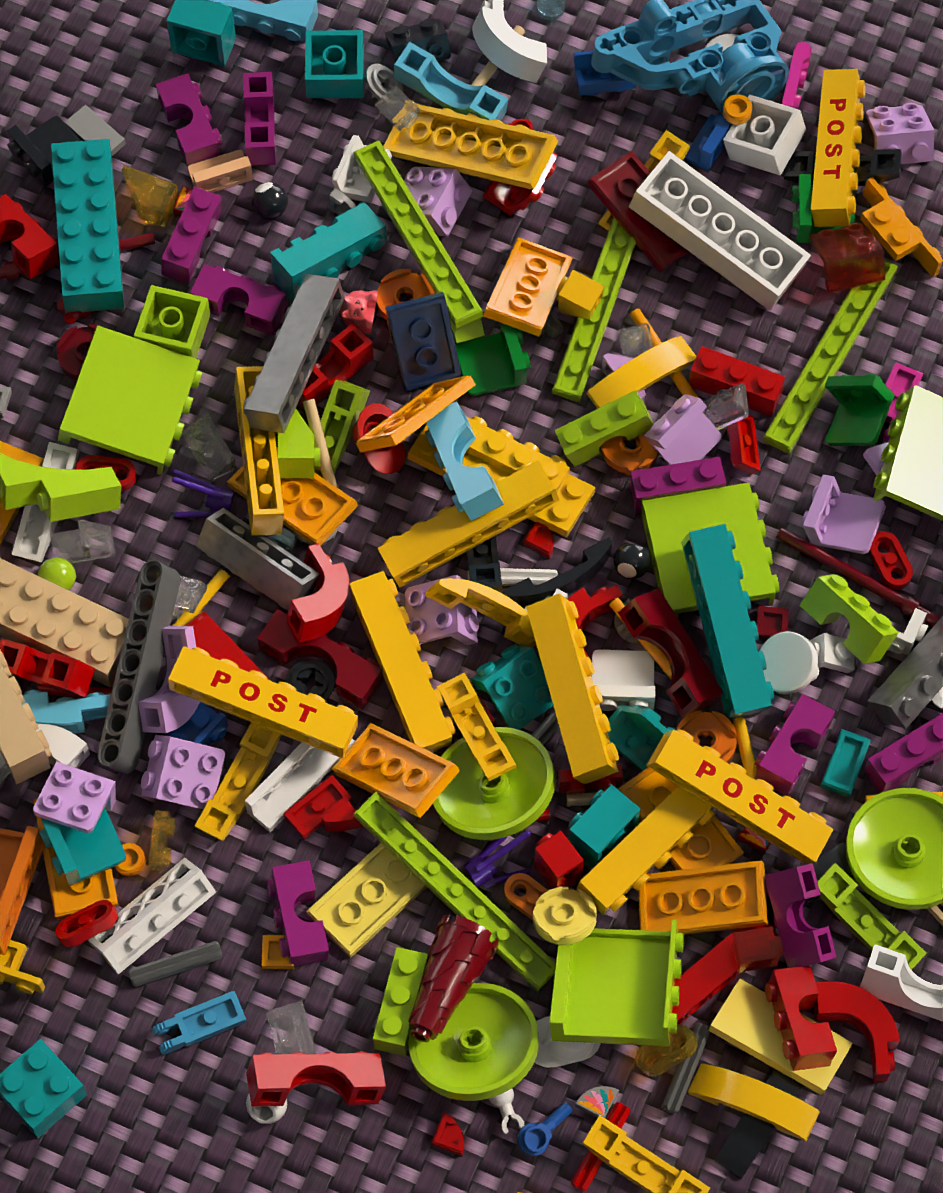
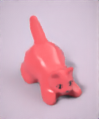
[338,290,378,334]

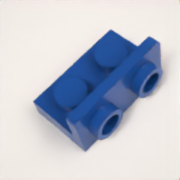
[685,114,732,172]
[165,702,228,746]

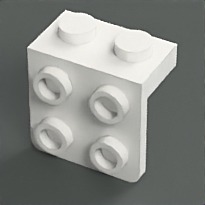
[592,650,655,711]

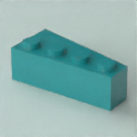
[270,202,387,302]

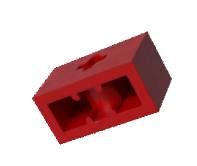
[534,831,584,889]

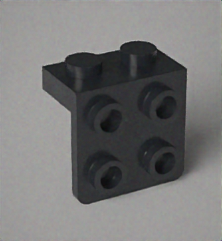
[7,116,80,187]

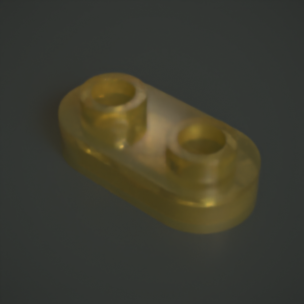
[149,810,175,873]
[635,1025,698,1077]

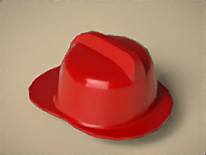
[352,403,406,474]

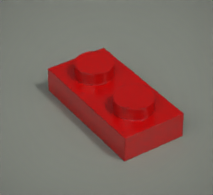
[726,409,761,475]
[558,765,623,795]
[283,775,353,840]

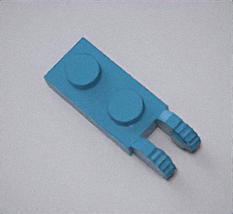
[152,991,247,1055]

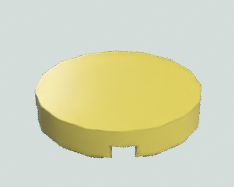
[532,887,597,945]

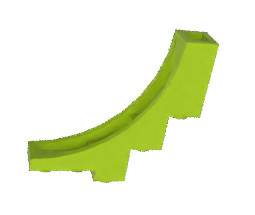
[0,453,121,522]

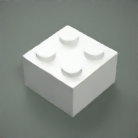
[723,94,806,176]

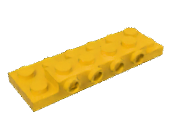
[383,101,558,190]
[408,416,595,538]

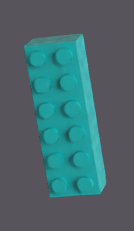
[51,139,125,313]
[681,524,774,720]

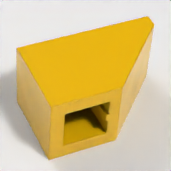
[556,270,605,320]

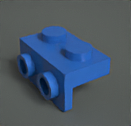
[573,50,636,96]

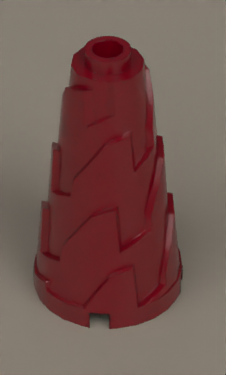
[408,915,499,1043]

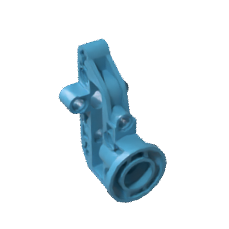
[591,0,789,114]

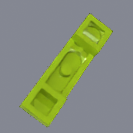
[817,863,927,970]

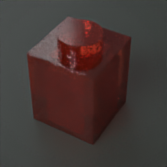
[732,926,783,973]

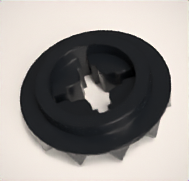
[286,659,335,701]

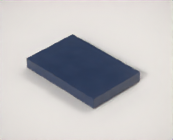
[385,292,462,392]

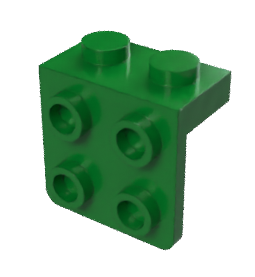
[791,174,856,244]
[455,323,531,396]
[824,374,895,446]

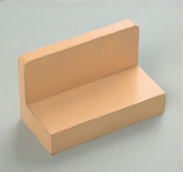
[188,150,253,193]

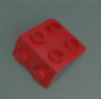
[482,152,557,216]

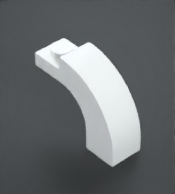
[472,0,547,83]
[0,724,90,784]

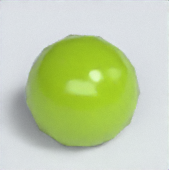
[38,557,76,591]

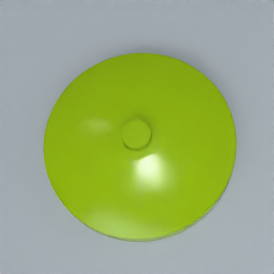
[433,727,556,840]
[846,788,943,910]
[408,983,539,1101]

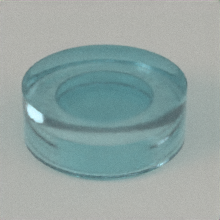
[537,0,565,21]
[267,527,298,550]

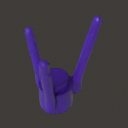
[172,469,234,518]
[464,831,531,890]

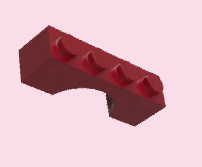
[618,589,723,717]
[257,609,383,710]

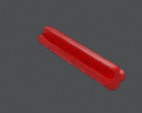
[571,1102,630,1192]

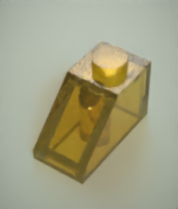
[122,165,179,227]

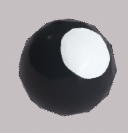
[252,182,288,219]
[613,543,652,579]

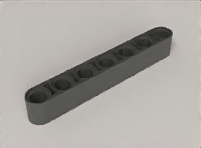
[98,560,180,774]

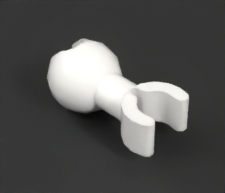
[489,1088,524,1135]

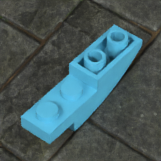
[22,690,111,734]

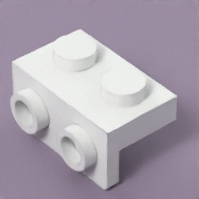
[332,135,392,203]

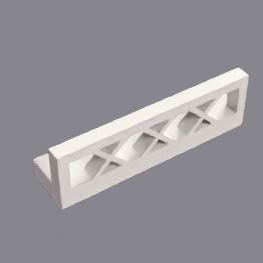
[245,739,355,833]
[88,858,216,974]

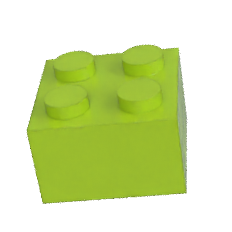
[134,285,211,358]

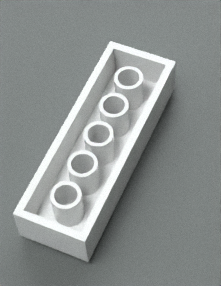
[629,151,811,310]

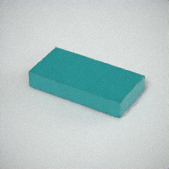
[820,729,871,798]

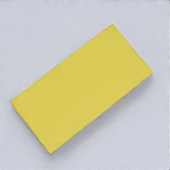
[306,843,427,958]
[708,979,853,1096]

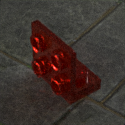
[810,223,885,293]

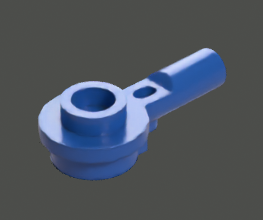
[517,1102,573,1156]

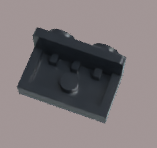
[385,19,451,63]

